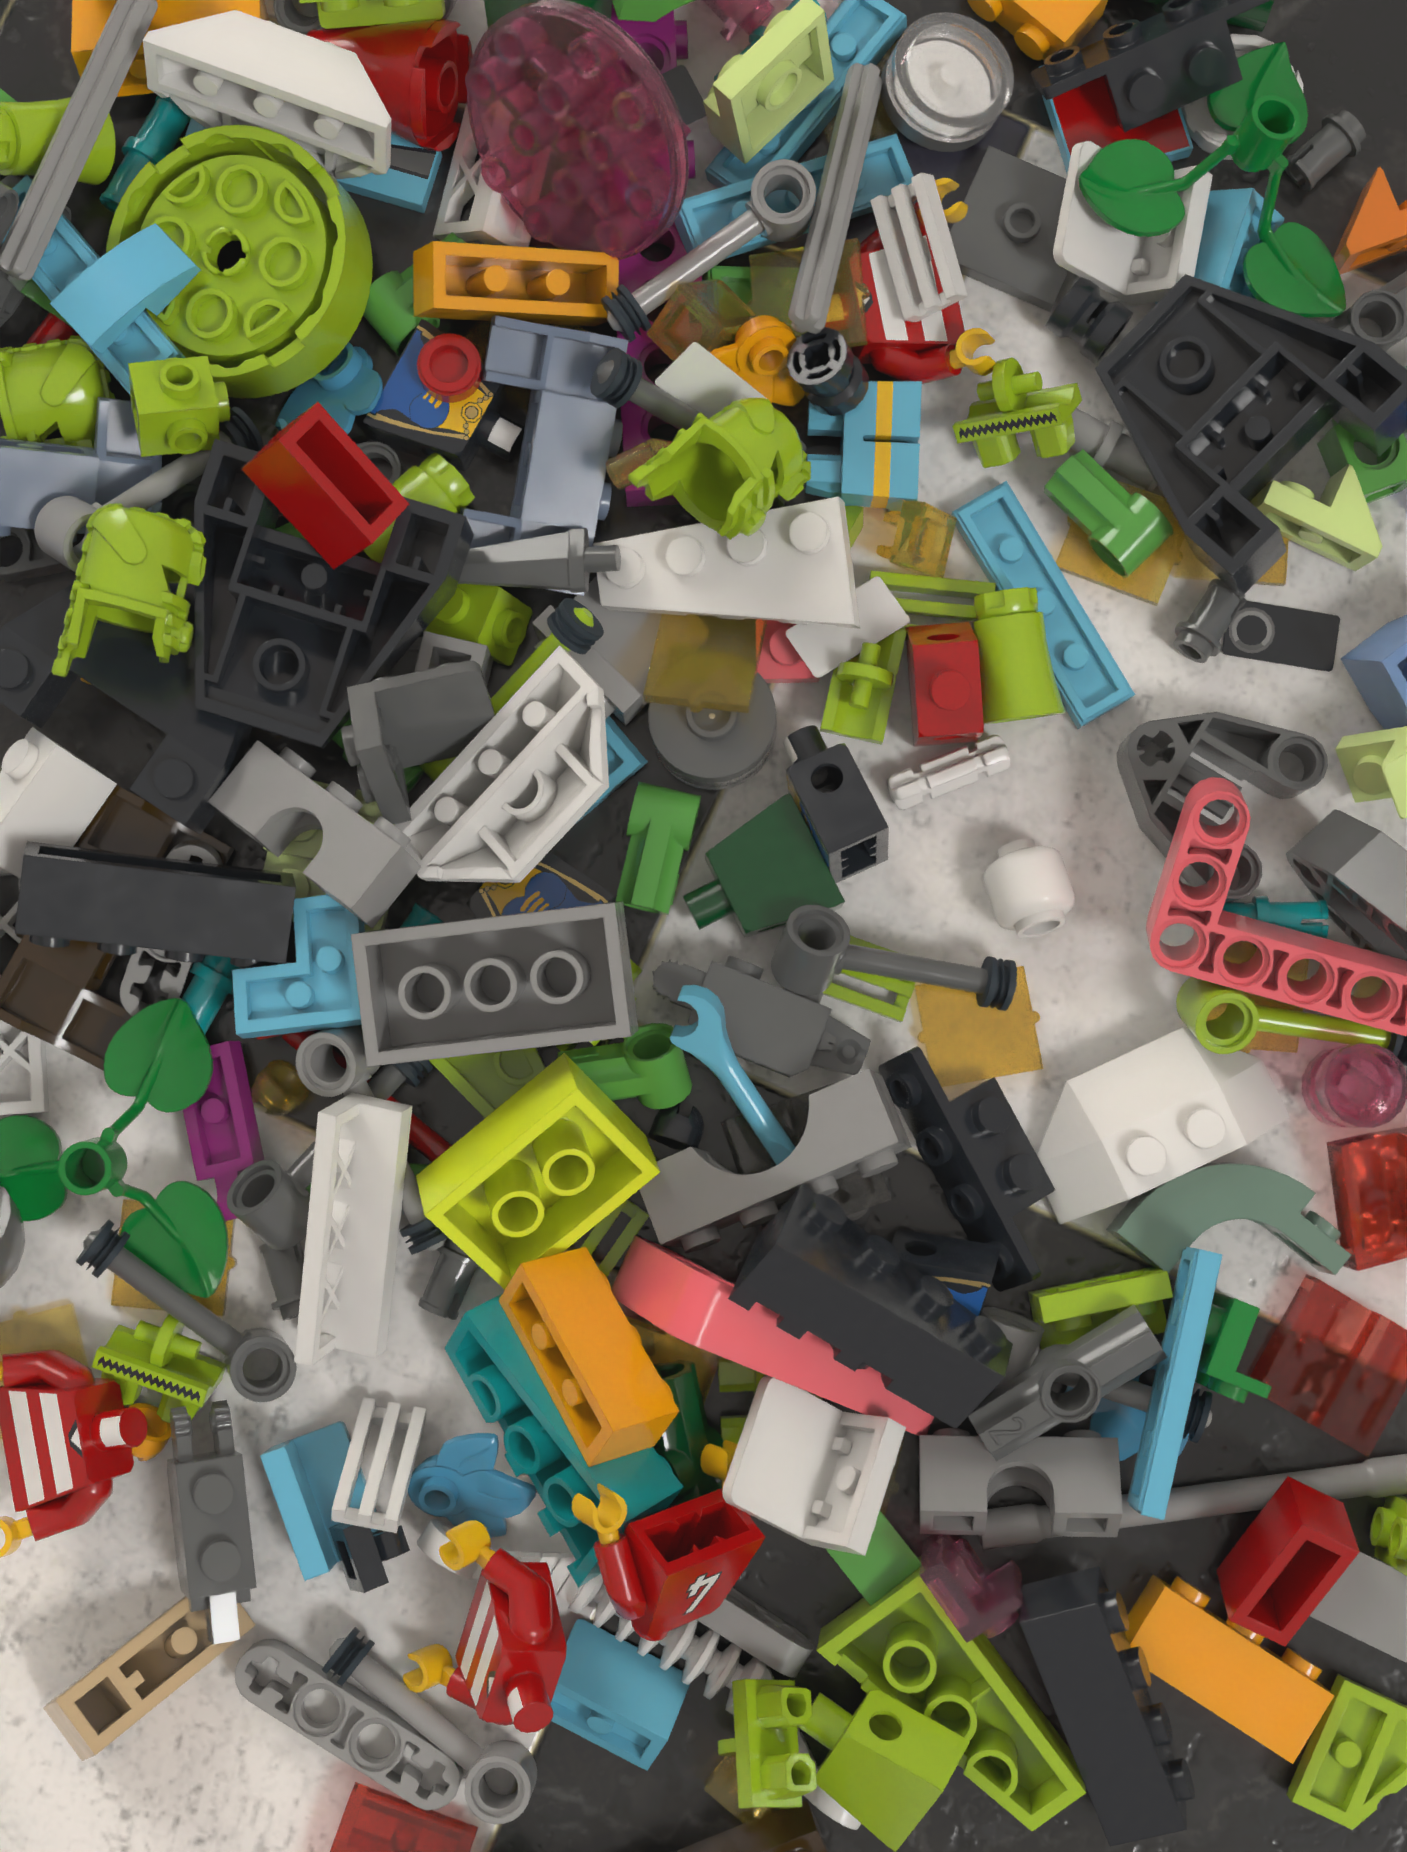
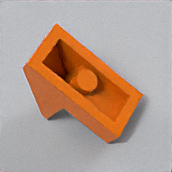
[1333,167,1407,275]

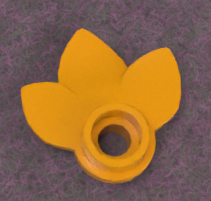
[710,315,805,406]

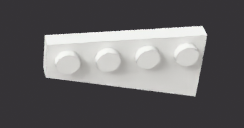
[593,497,861,629]

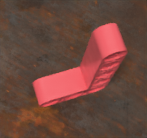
[1146,777,1407,1036]
[611,1235,934,1436]

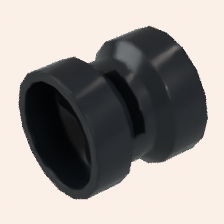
[1045,277,1134,364]
[787,327,869,416]

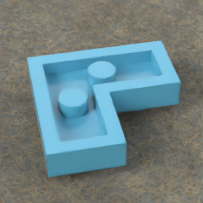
[232,895,365,1039]

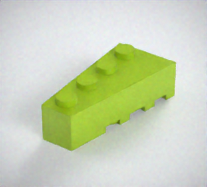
[816,1554,1086,1832]

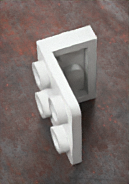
[1053,141,1213,306]
[722,1375,906,1556]

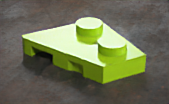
[1286,1674,1407,1830]

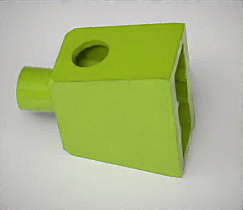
[798,1690,970,1852]

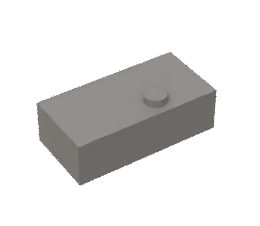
[351,901,639,1067]

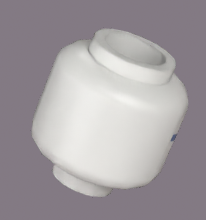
[983,839,1075,938]

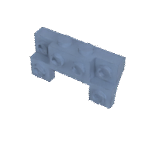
[460,315,629,596]
[0,397,162,542]

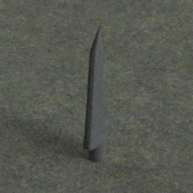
[458,528,621,593]

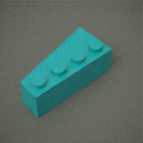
[444,1293,684,1588]

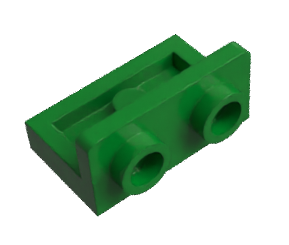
[1195,1292,1272,1404]

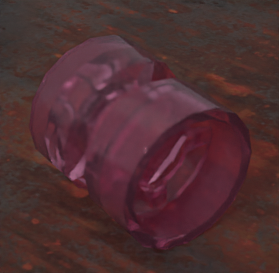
[1302,1043,1407,1128]

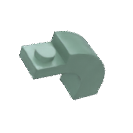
[1106,1163,1351,1275]

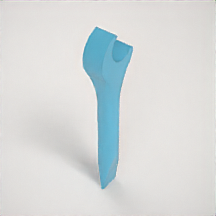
[670,985,796,1165]

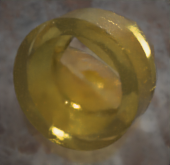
[251,1059,309,1117]

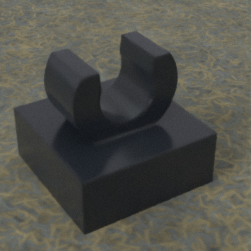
[329,1523,410,1593]

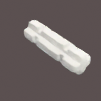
[887,735,1010,810]

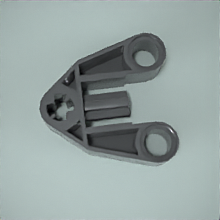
[1117,712,1328,902]
[1286,809,1407,961]

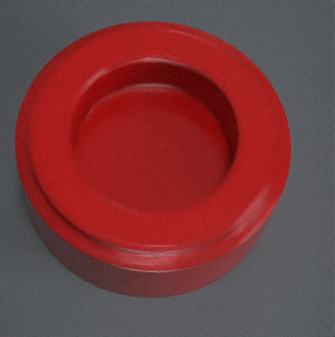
[417,334,483,403]

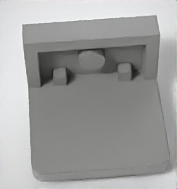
[532,576,709,726]

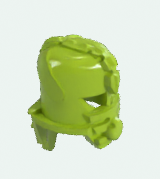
[0,336,115,448]
[628,398,811,540]
[51,503,207,677]

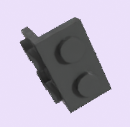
[341,661,496,824]

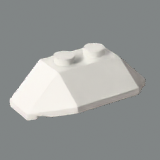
[143,10,391,180]
[395,645,609,883]
[1036,1027,1290,1224]

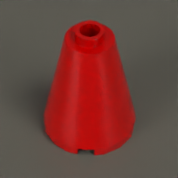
[306,19,474,152]

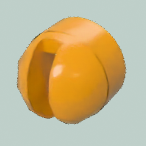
[129,1403,171,1461]

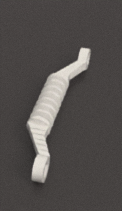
[417,1519,861,1830]

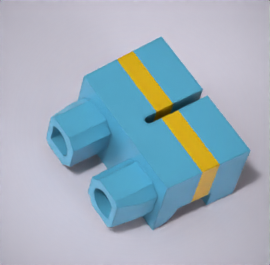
[805,381,922,516]

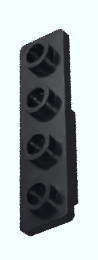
[1031,0,1270,132]
[878,1046,1055,1292]

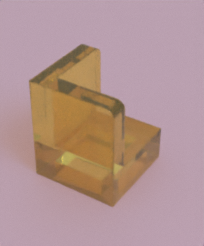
[647,279,757,362]

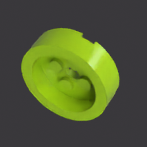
[106,125,373,398]

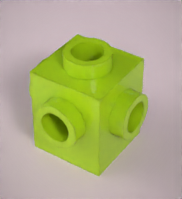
[128,356,230,457]

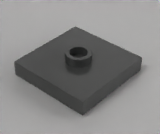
[950,146,1068,312]

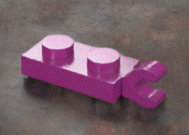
[183,1041,265,1221]

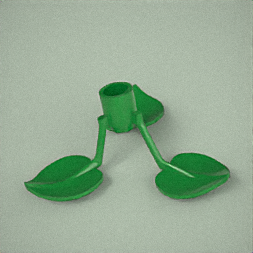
[1078,42,1346,317]
[0,998,229,1298]

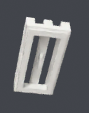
[870,172,968,322]
[331,1397,426,1533]

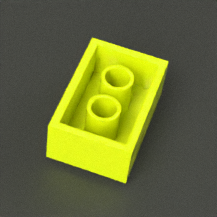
[416,1053,660,1290]

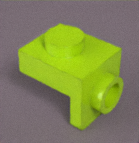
[423,584,532,666]

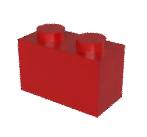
[242,402,409,569]
[1217,1476,1360,1646]

